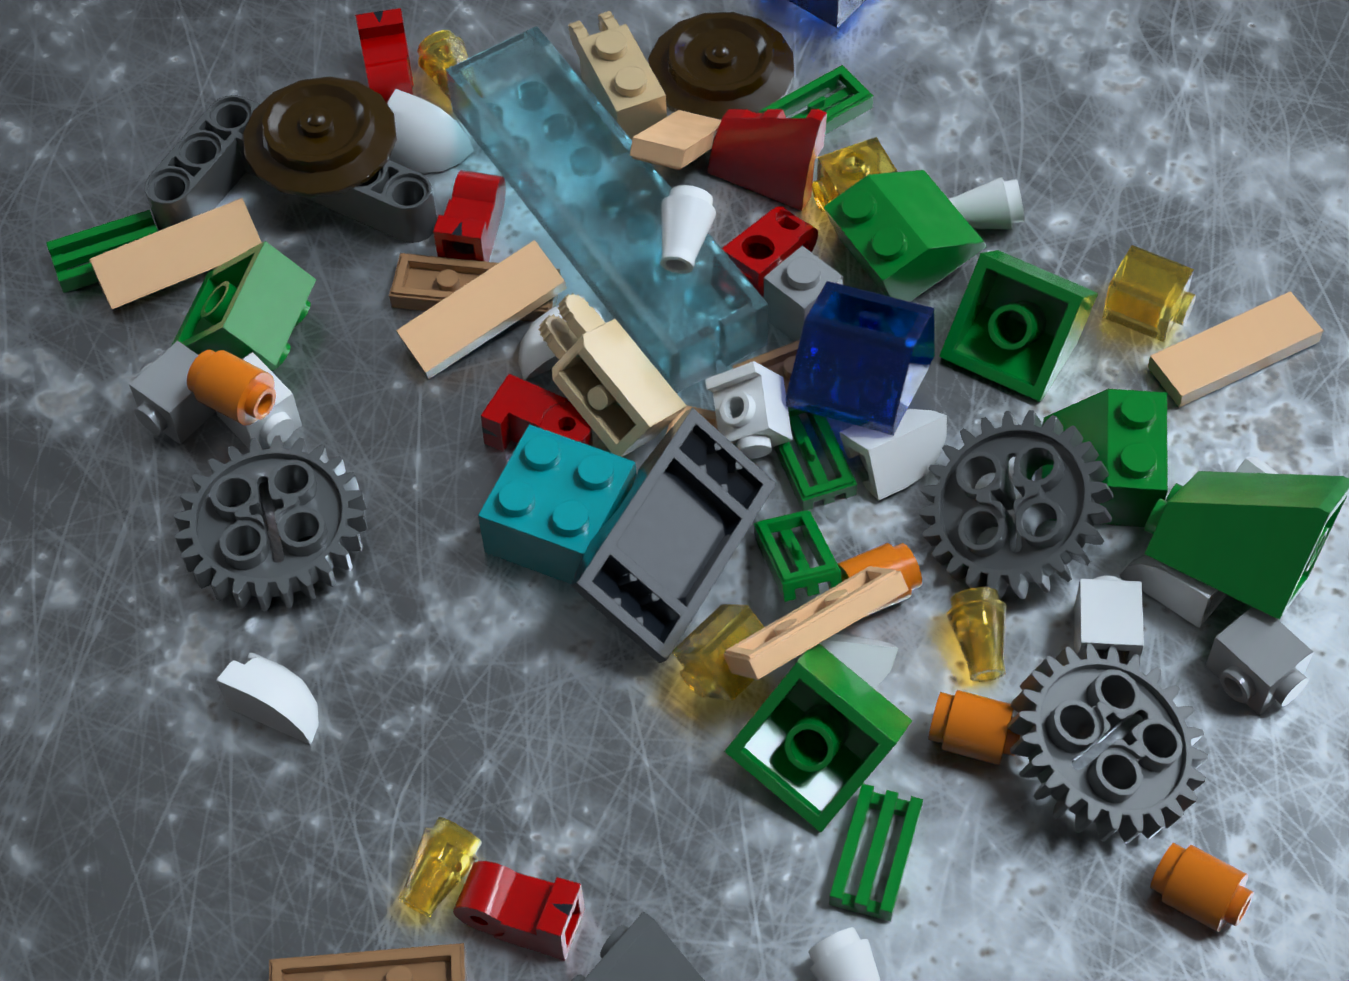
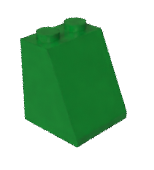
[1145,471,1349,620]

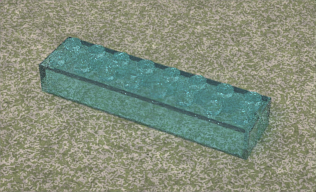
[446,26,768,393]

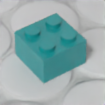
[478,424,637,584]

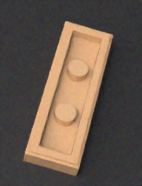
[630,110,721,170]
[89,198,262,310]
[396,240,567,379]
[1148,291,1323,408]
[723,566,909,680]

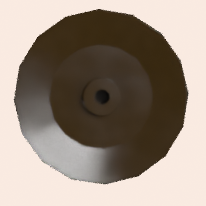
[648,12,794,120]
[243,77,397,198]

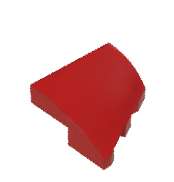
[708,109,827,211]

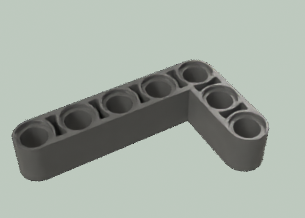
[144,95,437,243]

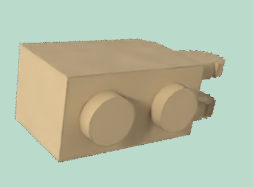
[568,11,667,153]
[538,293,687,457]

